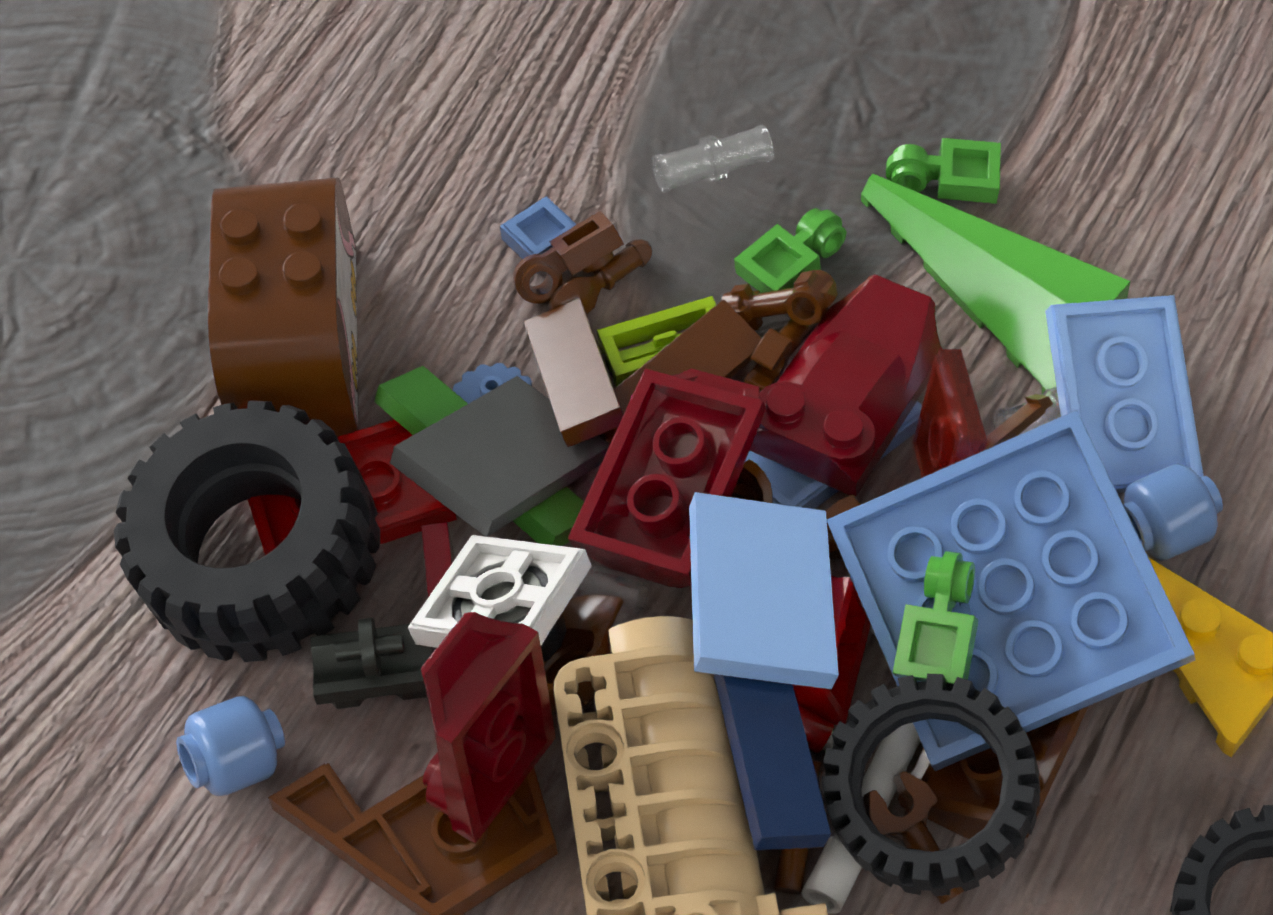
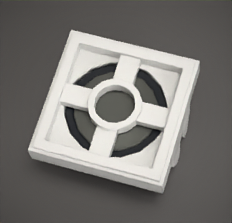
[408,535,592,663]

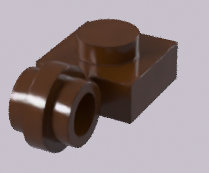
[513,211,624,304]

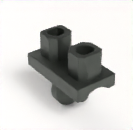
[310,617,435,709]

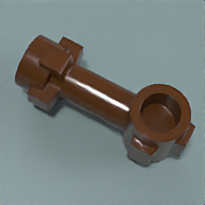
[721,270,838,331]

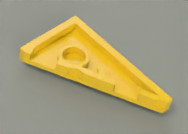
[1148,557,1273,757]

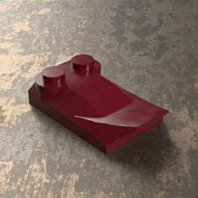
[750,274,943,497]
[568,368,766,588]
[421,612,556,844]

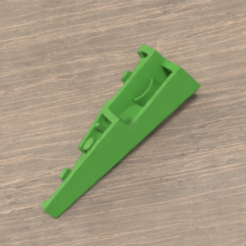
[861,174,1130,405]

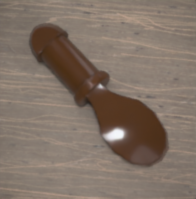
[549,239,653,314]

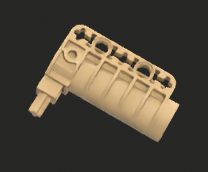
[554,616,893,915]

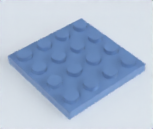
[826,410,1195,771]

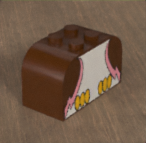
[208,177,359,437]

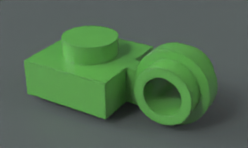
[886,138,1001,204]
[734,208,846,293]
[892,551,979,684]

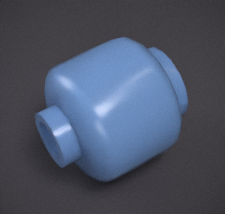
[1123,464,1223,561]
[176,696,285,796]

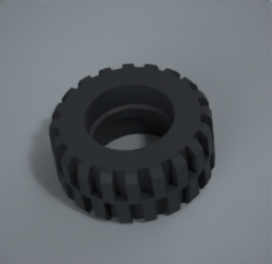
[114,401,381,662]

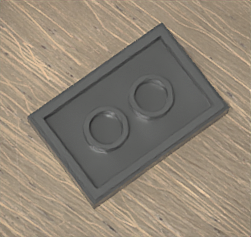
[390,376,610,537]

